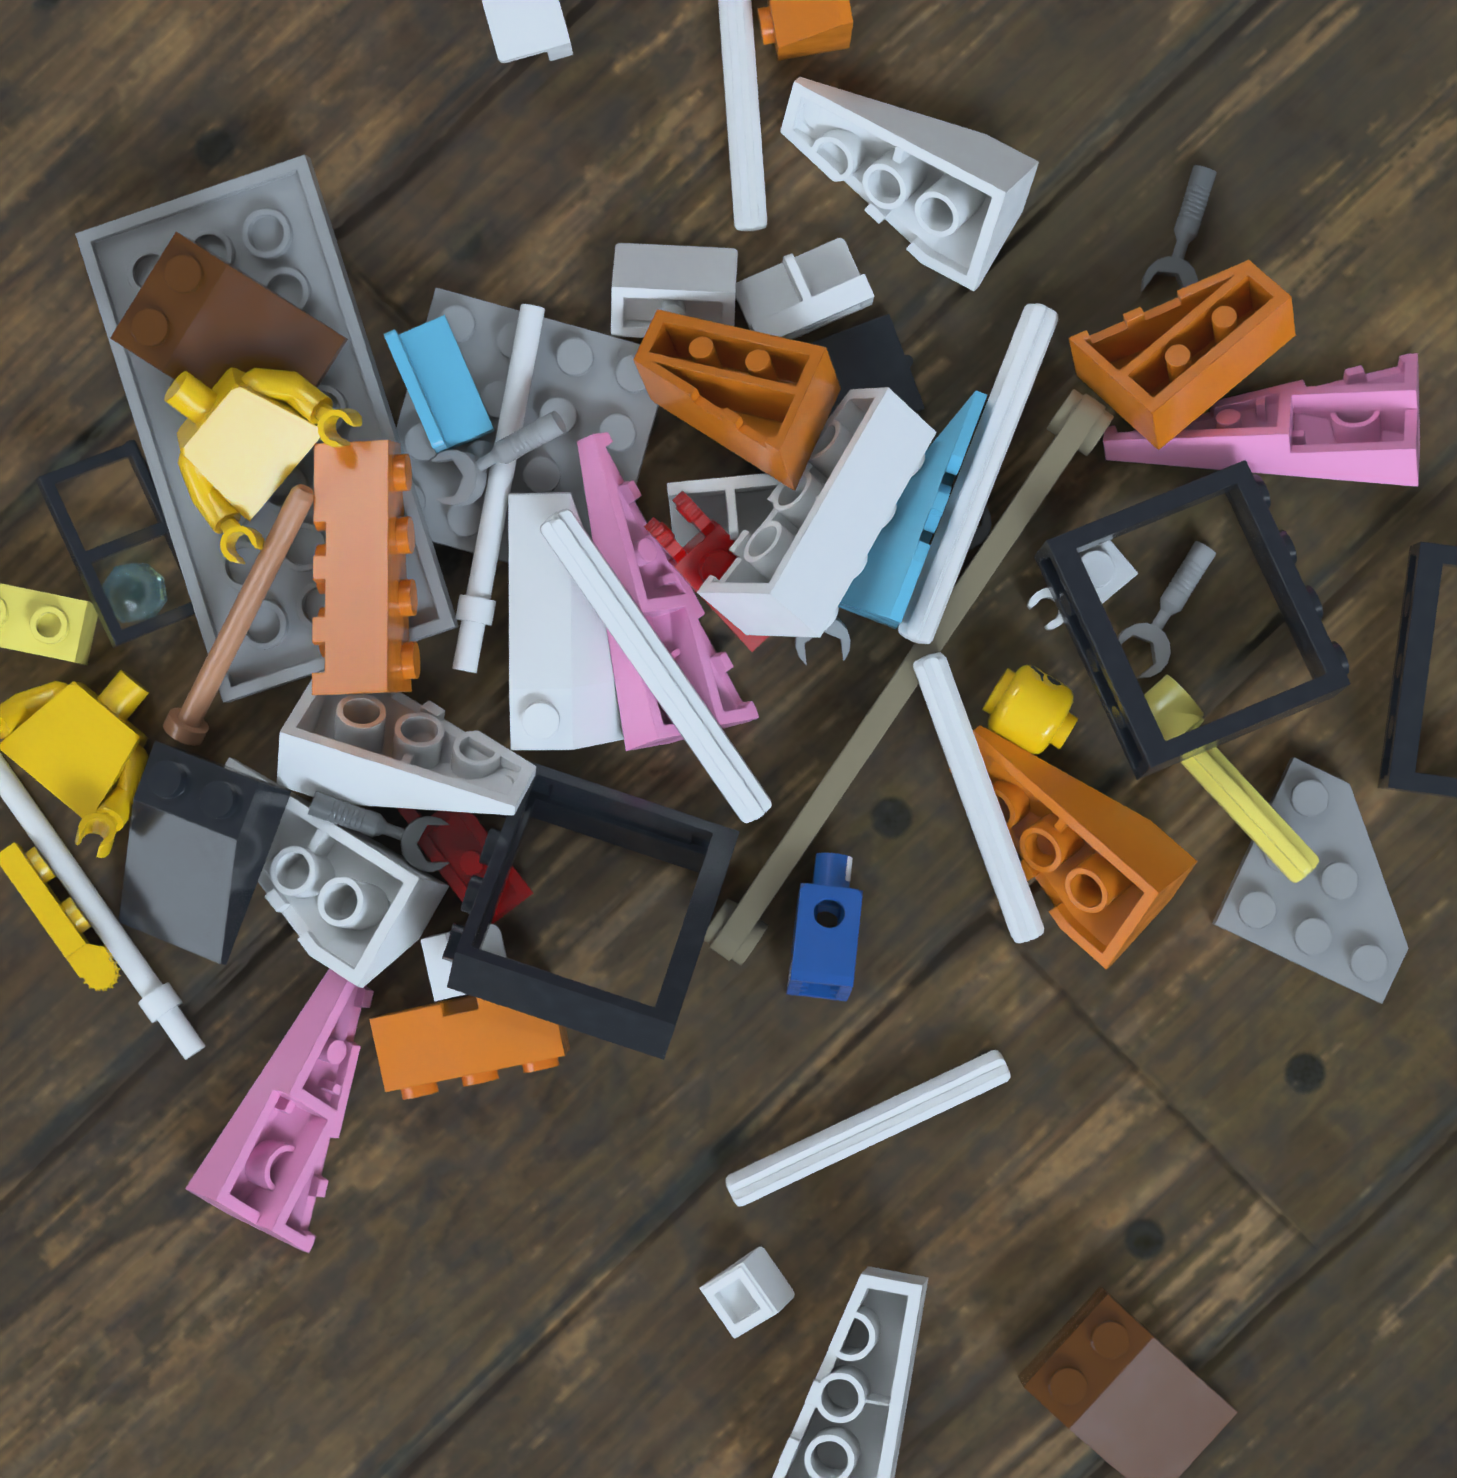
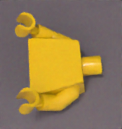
[164,367,362,564]
[0,670,149,858]

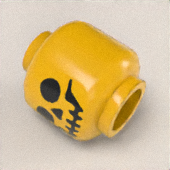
[982,664,1078,756]

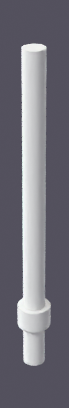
[452,304,545,673]
[0,753,206,1060]

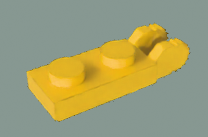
[0,842,121,991]

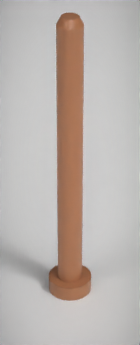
[163,484,314,746]

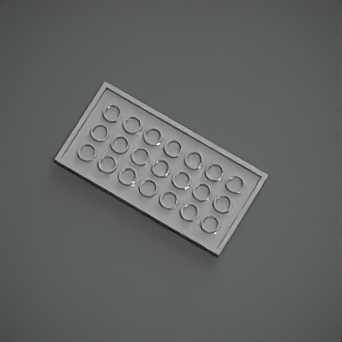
[75,155,459,702]

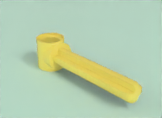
[1144,675,1320,883]

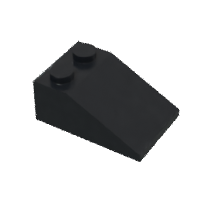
[119,741,292,965]

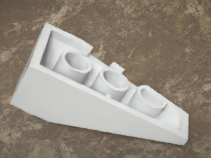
[780,77,1039,291]
[508,492,624,750]
[276,671,536,815]
[225,757,449,988]

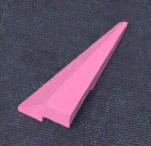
[1103,353,1420,487]
[577,432,759,751]
[185,968,374,1253]

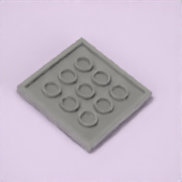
[396,288,659,563]

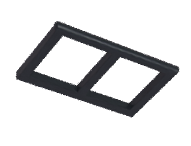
[35,440,195,648]

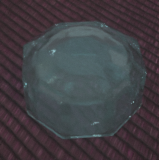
[102,563,167,623]

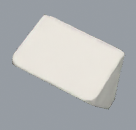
[699,1247,795,1339]

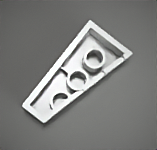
[697,387,936,638]
[772,1266,928,1478]

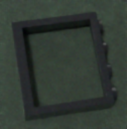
[1034,460,1351,780]
[1378,542,1457,799]
[442,761,740,1060]

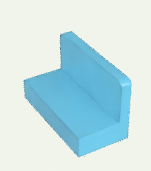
[384,315,495,454]

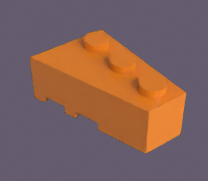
[1069,260,1296,450]
[633,309,841,491]
[369,995,570,1100]

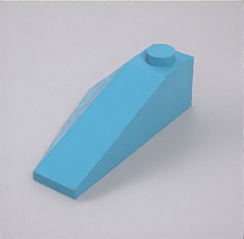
[838,391,987,629]

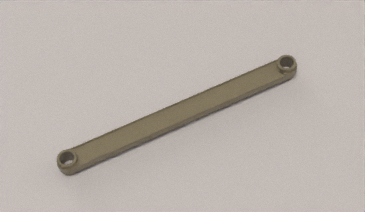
[704,389,1114,966]

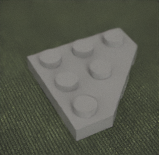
[1212,757,1408,1004]

